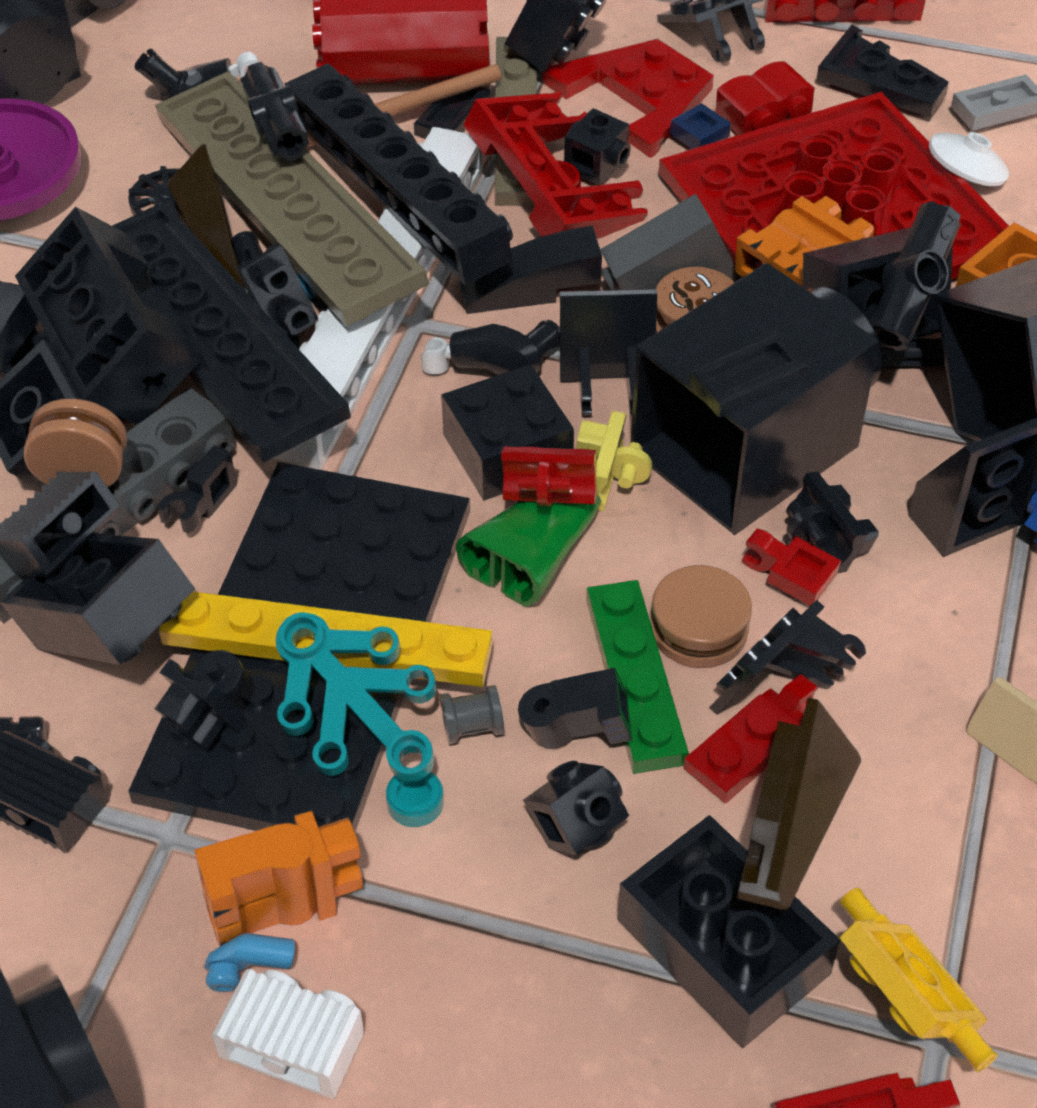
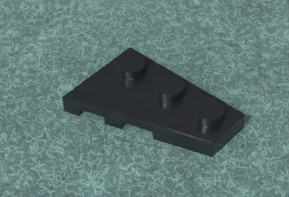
[817,24,949,117]

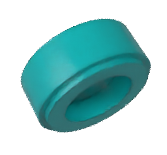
[386,772,444,827]

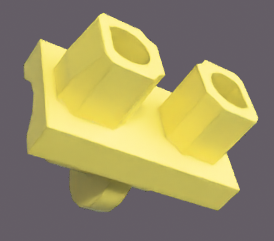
[576,411,653,511]

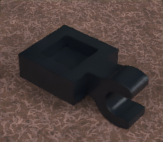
[158,445,237,533]

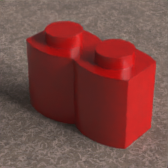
[715,61,815,135]

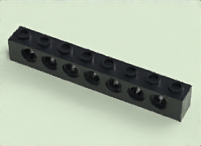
[284,63,513,285]

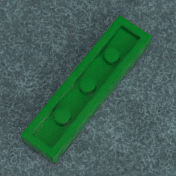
[586,580,689,774]

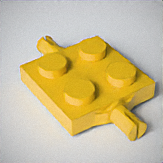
[839,887,998,1072]

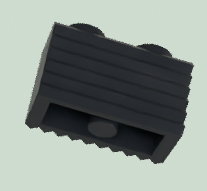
[0,472,120,579]
[0,731,108,853]

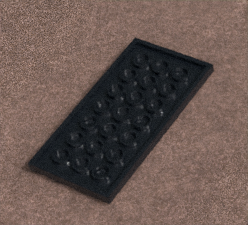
[128,462,470,832]

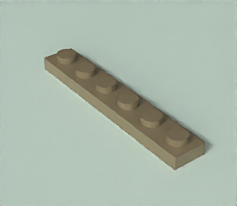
[495,37,537,206]

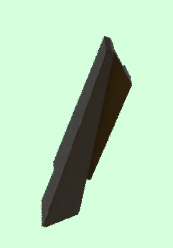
[168,144,243,287]
[737,698,861,910]

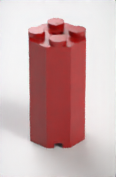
[312,0,489,85]

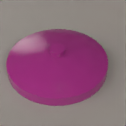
[0,99,82,221]

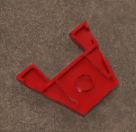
[542,39,714,158]

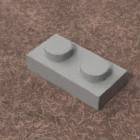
[951,75,1037,131]

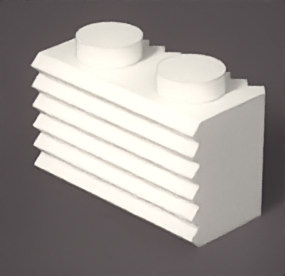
[212,969,364,1099]

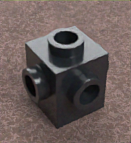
[564,108,631,185]
[523,760,630,855]

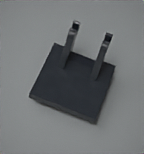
[657,0,765,62]
[560,289,657,416]
[709,600,866,715]

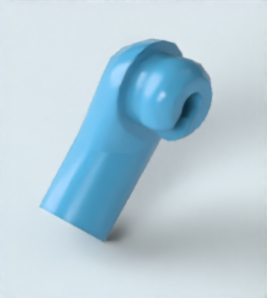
[204,933,295,992]

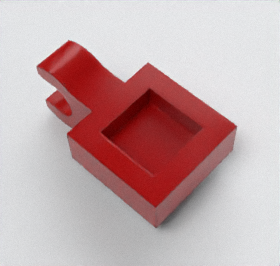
[742,528,841,606]

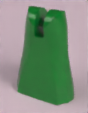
[455,495,601,607]

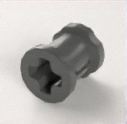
[440,685,504,744]

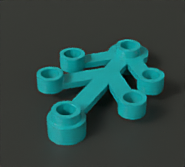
[275,612,437,781]

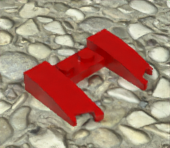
[463,92,648,238]

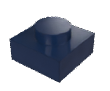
[670,103,731,149]

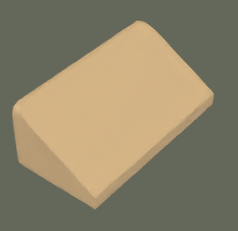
[966,676,1037,784]

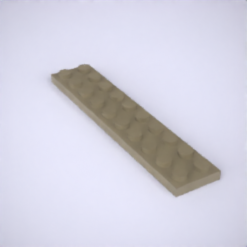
[155,71,429,326]

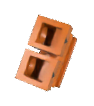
[735,196,874,287]
[194,811,363,946]

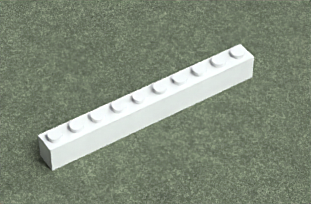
[272,127,483,470]

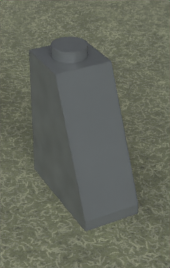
[600,194,741,290]

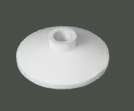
[929,132,1009,186]

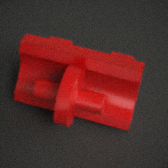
[501,446,597,507]

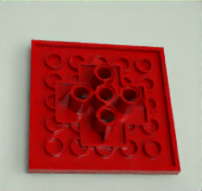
[658,92,1009,280]

